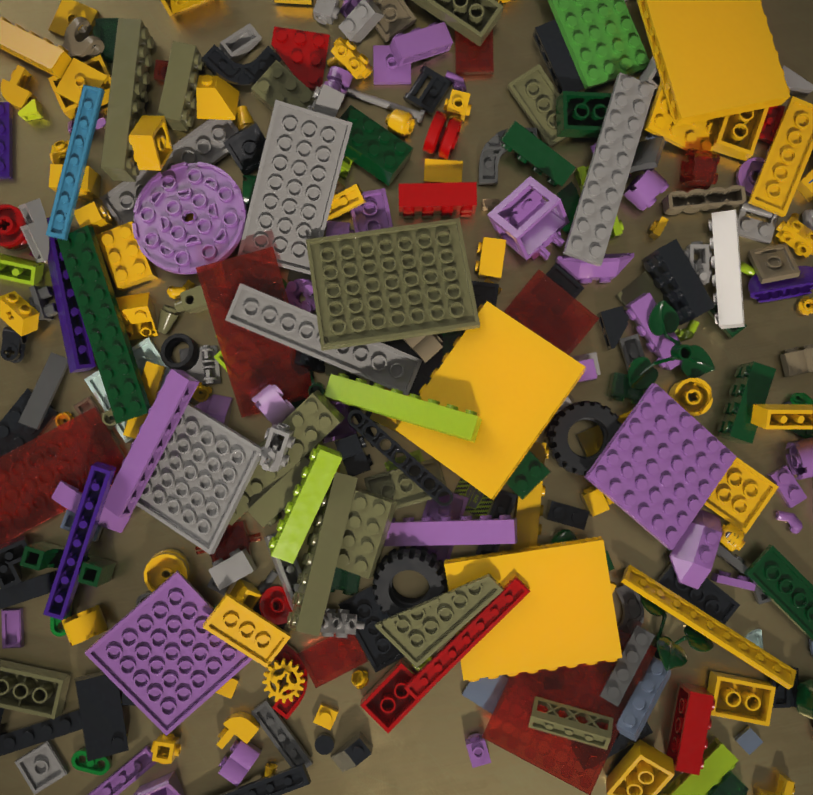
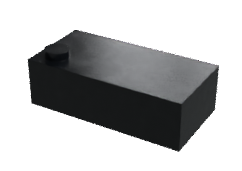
[74,672,129,761]

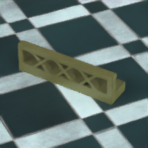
[528,696,614,750]

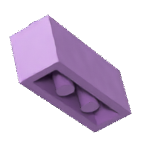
[389,22,453,67]

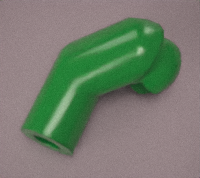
[790,393,813,405]

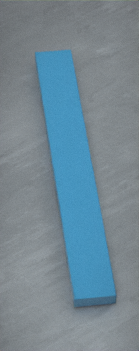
[46,85,105,241]

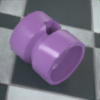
[324,66,353,102]

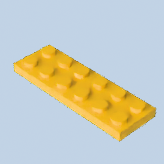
[747,96,813,217]

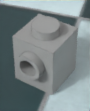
[313,0,340,25]

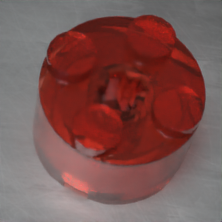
[679,148,720,190]

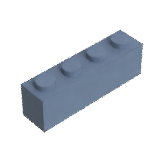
[616,657,671,742]

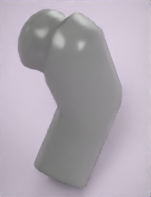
[802,209,813,231]

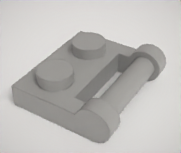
[737,201,779,244]

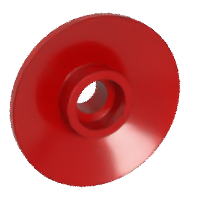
[259,586,293,625]

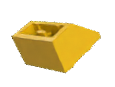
[116,292,159,340]

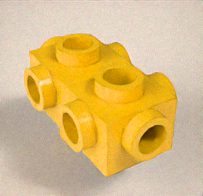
[327,37,373,79]
[775,213,813,258]

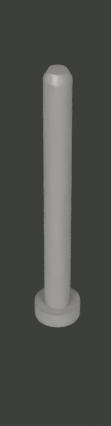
[346,88,426,124]

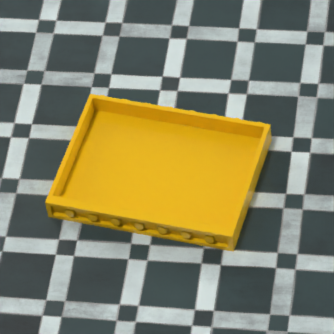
[637,0,790,126]
[395,301,586,500]
[444,536,622,682]

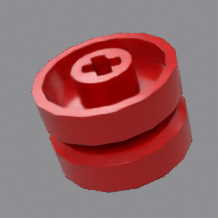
[423,111,463,160]
[0,204,29,251]

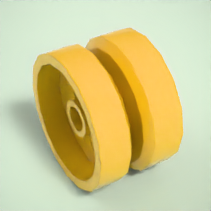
[144,549,190,592]

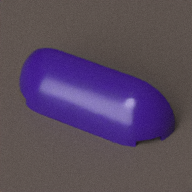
[748,266,813,303]

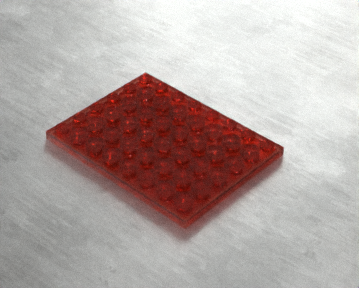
[482,629,657,795]

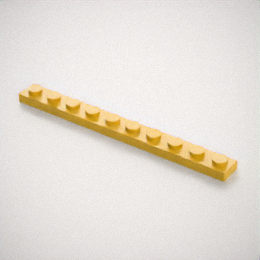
[621,565,796,689]

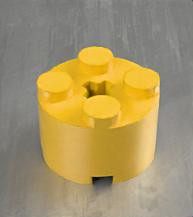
[669,378,713,416]
[61,604,109,646]

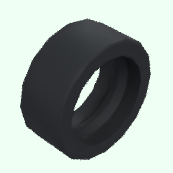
[160,333,200,372]

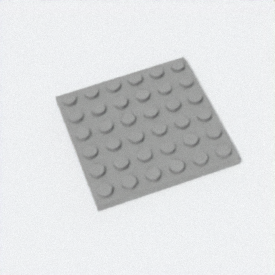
[136,403,262,554]

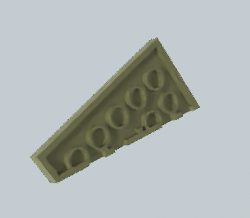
[375,574,503,668]

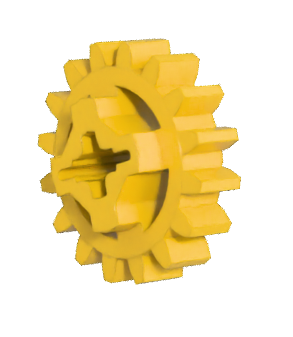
[262,658,306,703]

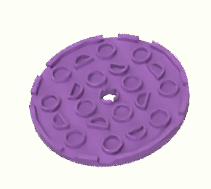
[132,162,247,275]

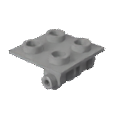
[179,345,221,385]

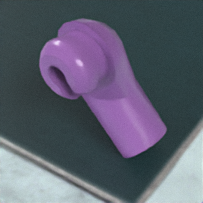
[445,71,466,92]

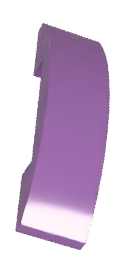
[51,480,131,533]

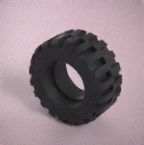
[547,401,622,475]
[372,546,448,618]

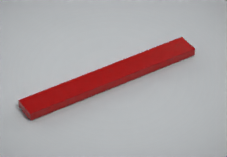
[404,576,530,702]

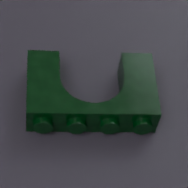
[20,541,116,587]

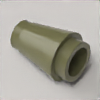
[157,305,179,334]

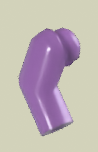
[775,510,803,534]

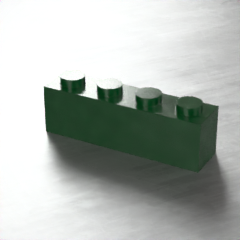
[500,121,576,187]

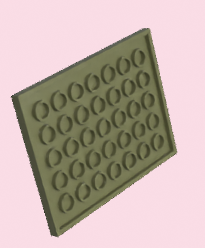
[306,218,480,351]

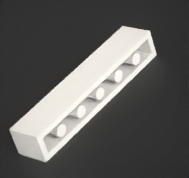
[708,209,745,329]

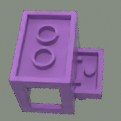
[487,176,569,260]

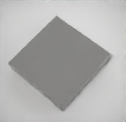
[15,740,70,795]

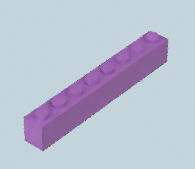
[104,369,200,517]
[384,515,518,546]

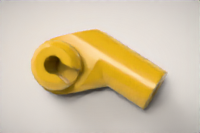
[167,279,196,299]

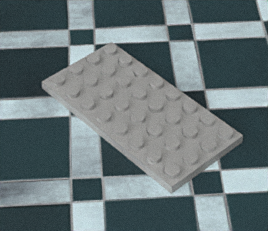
[237,100,352,275]

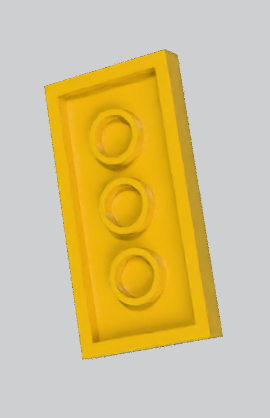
[203,593,291,668]

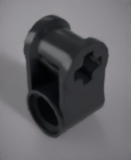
[0,325,28,363]

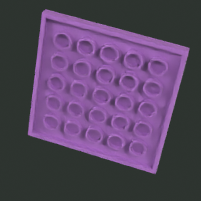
[584,383,737,550]
[85,570,252,736]

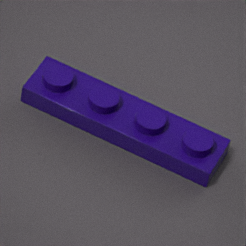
[0,102,13,179]

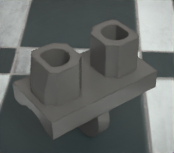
[29,285,58,321]

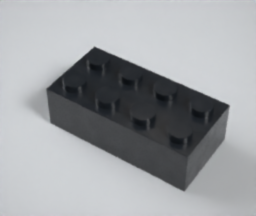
[642,239,715,325]

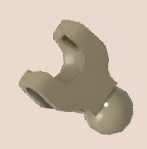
[62,17,105,62]

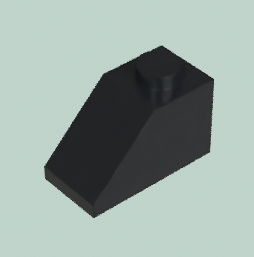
[597,306,629,350]
[331,731,373,772]

